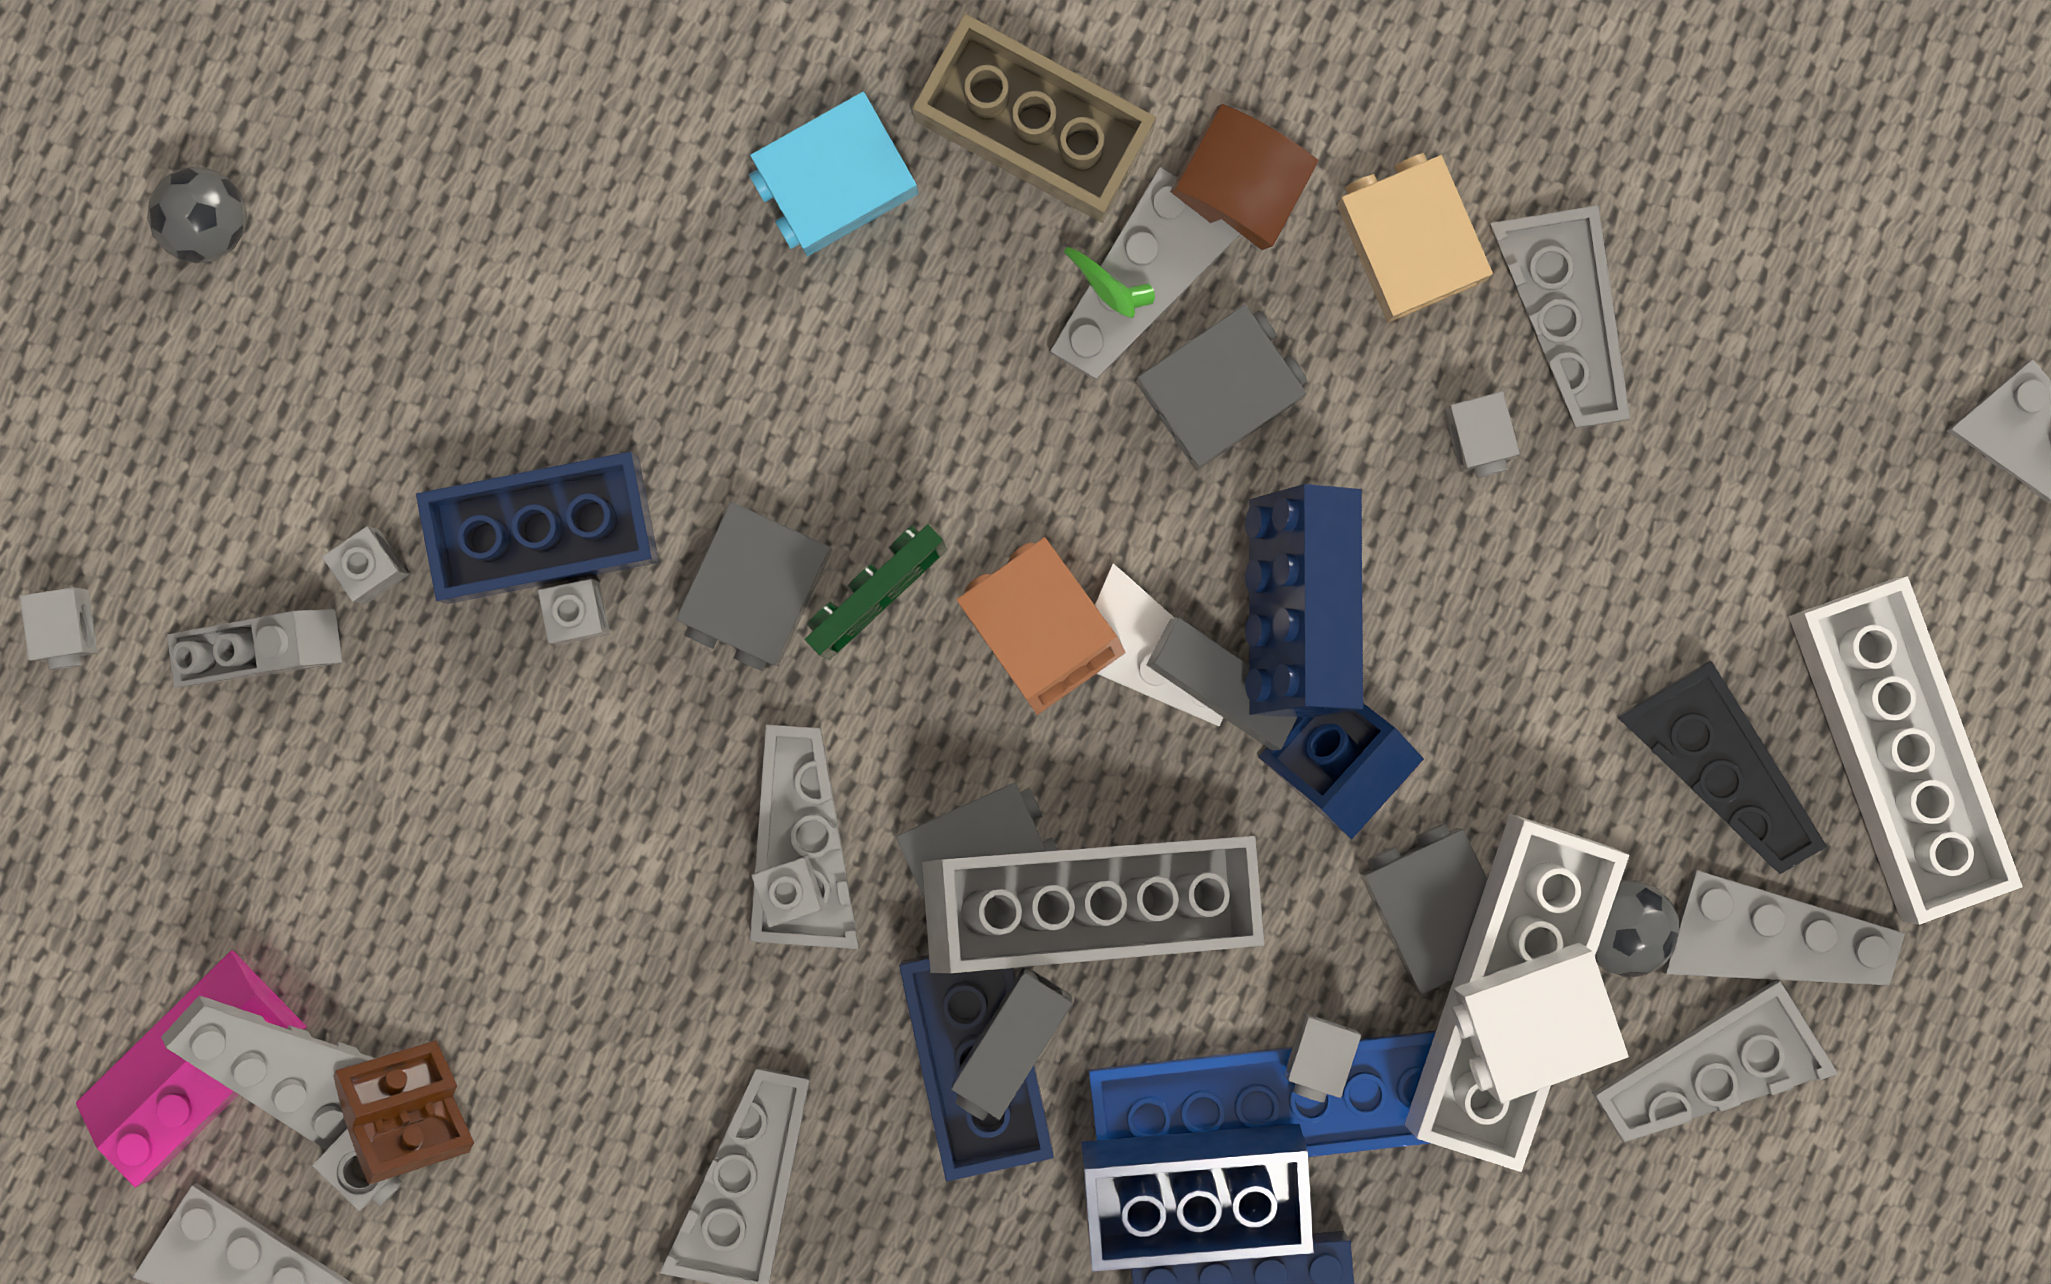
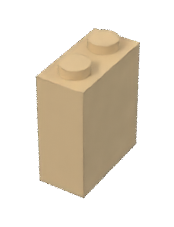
[1337,153,1493,323]

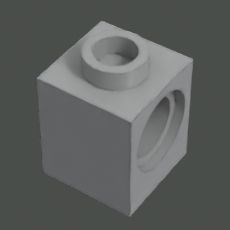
[1444,391,1520,478]
[322,526,410,605]
[538,579,610,645]
[19,587,98,670]
[751,855,825,928]
[1284,1013,1361,1102]
[312,1129,403,1211]

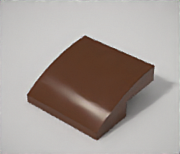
[1170,104,1319,250]
[333,1040,474,1185]

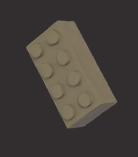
[912,13,1156,223]

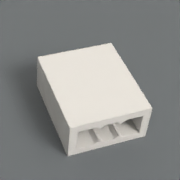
[1451,943,1629,1104]

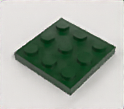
[804,524,948,660]

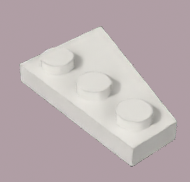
[1095,563,1223,726]

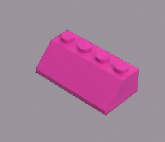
[76,950,307,1188]

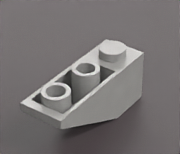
[167,609,343,688]

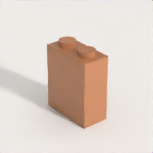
[956,537,1126,715]

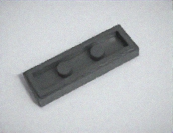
[1146,617,1297,751]

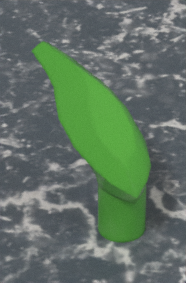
[1064,247,1155,318]

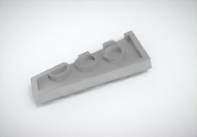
[1050,167,1241,380]
[1490,205,1630,429]
[750,725,860,949]

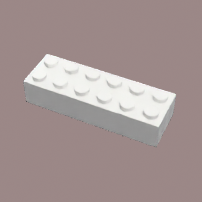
[1789,576,2023,925]
[1405,814,1629,1172]

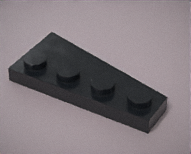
[1617,660,1827,874]

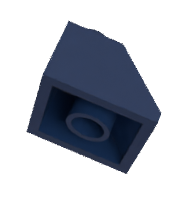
[1258,703,1424,840]

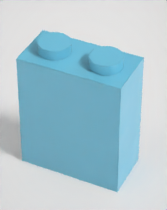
[748,91,919,257]

